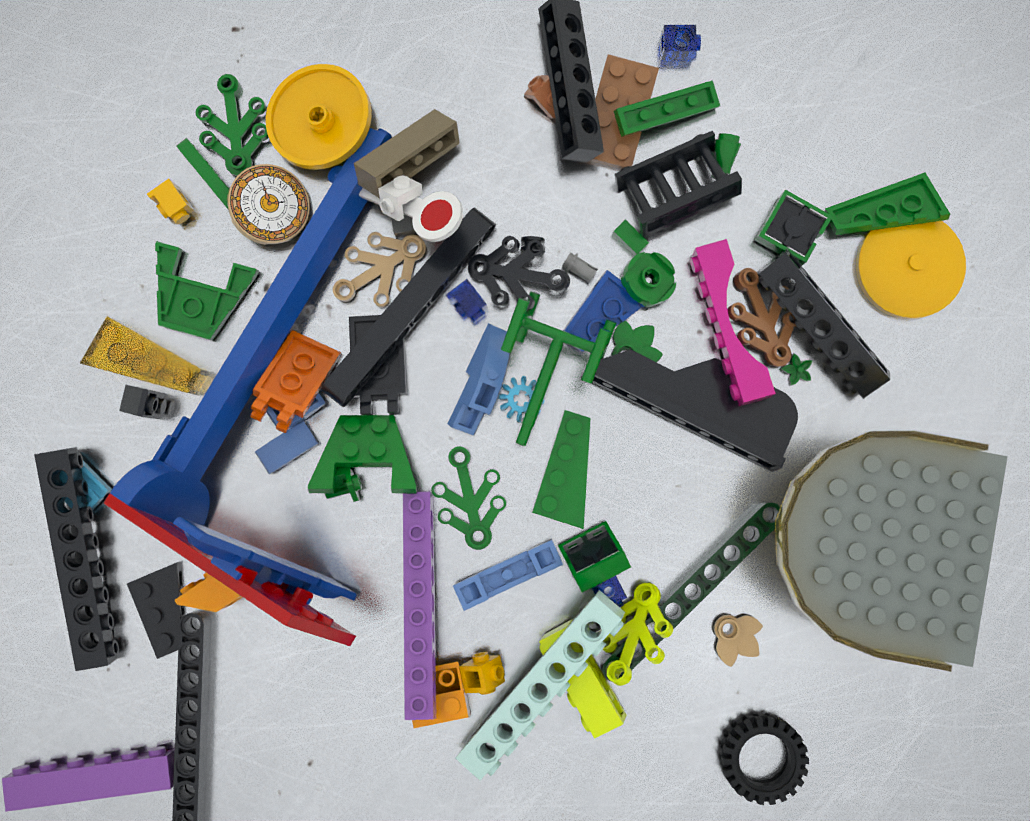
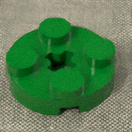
[621,252,676,307]

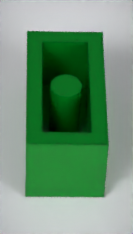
[612,219,649,256]

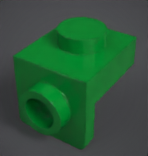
[324,467,362,502]

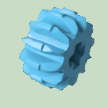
[499,376,544,422]

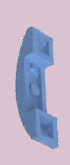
[453,540,563,611]

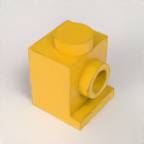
[147,179,194,225]

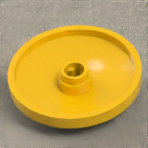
[266,64,372,170]
[856,221,966,319]

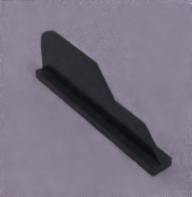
[581,350,798,472]

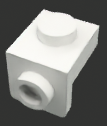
[378,175,423,221]

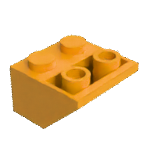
[175,573,242,612]
[412,662,471,728]

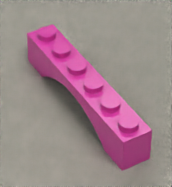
[690,239,776,406]

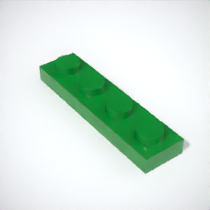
[613,80,720,137]

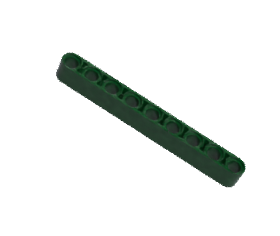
[600,502,783,682]

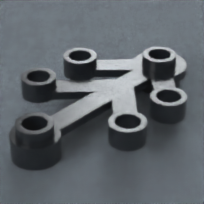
[468,236,570,311]

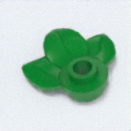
[612,321,663,362]

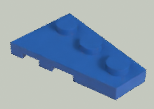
[563,270,644,352]

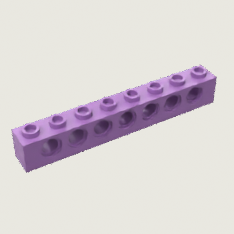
[403,492,436,720]

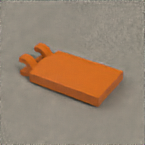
[251,330,341,433]

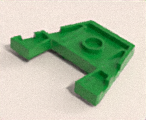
[155,241,259,340]
[308,415,417,494]

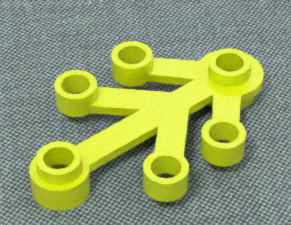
[603,583,673,686]

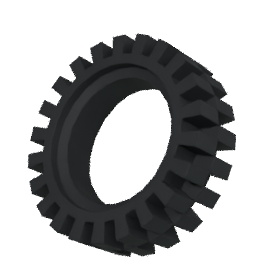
[719,713,809,805]

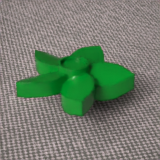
[780,353,812,385]

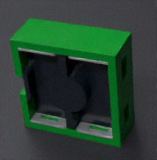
[755,189,833,265]
[558,521,631,592]

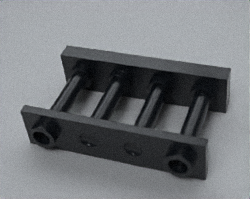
[614,130,742,238]

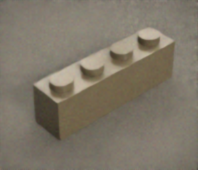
[354,109,460,199]

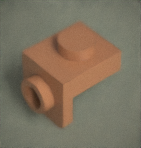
[524,75,555,119]

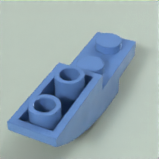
[447,323,510,435]

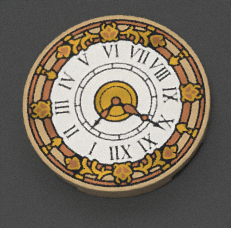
[227,164,310,245]

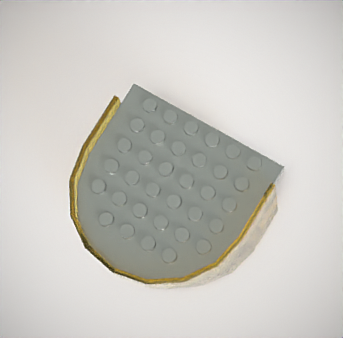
[775,431,1008,672]

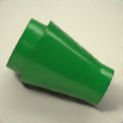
[715,133,741,174]

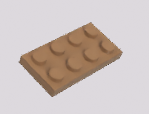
[590,54,659,169]

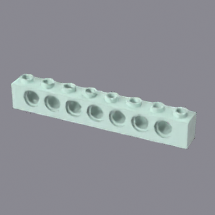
[455,590,625,781]

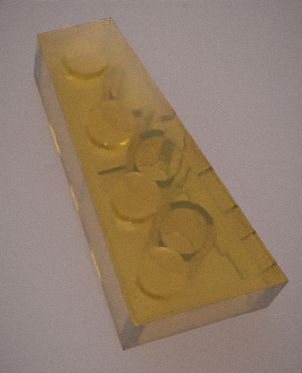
[80,316,210,395]

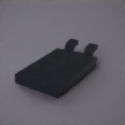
[349,315,407,415]

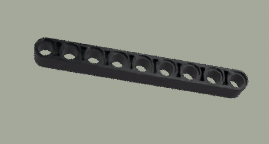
[321,207,496,407]
[172,610,211,821]

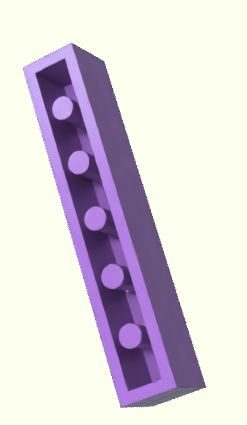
[2,746,175,812]

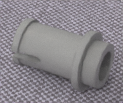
[562,252,598,283]

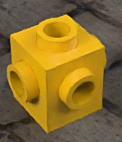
[459,652,505,695]

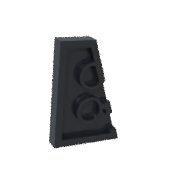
[127,562,183,659]

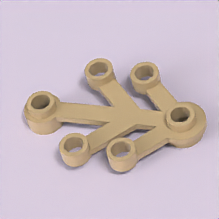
[333,232,426,308]

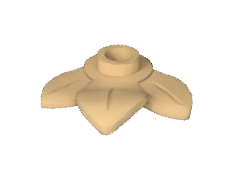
[714,615,763,667]

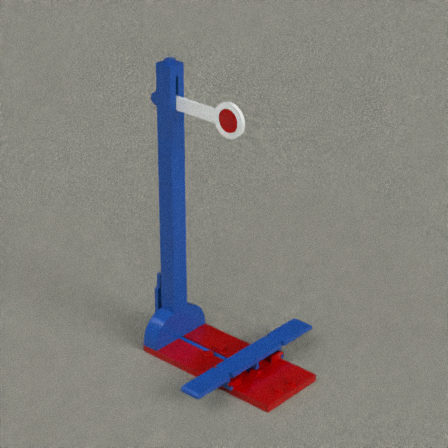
[104,128,463,646]

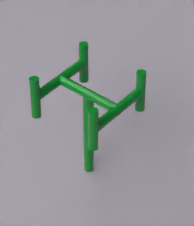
[501,291,616,446]

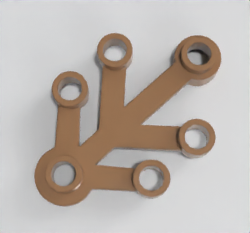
[727,268,796,367]

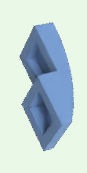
[255,421,318,475]

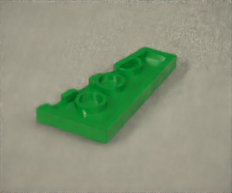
[825,172,950,235]
[532,410,591,529]

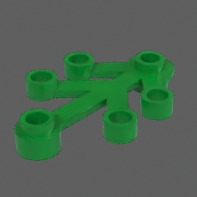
[195,74,269,176]
[431,446,506,550]

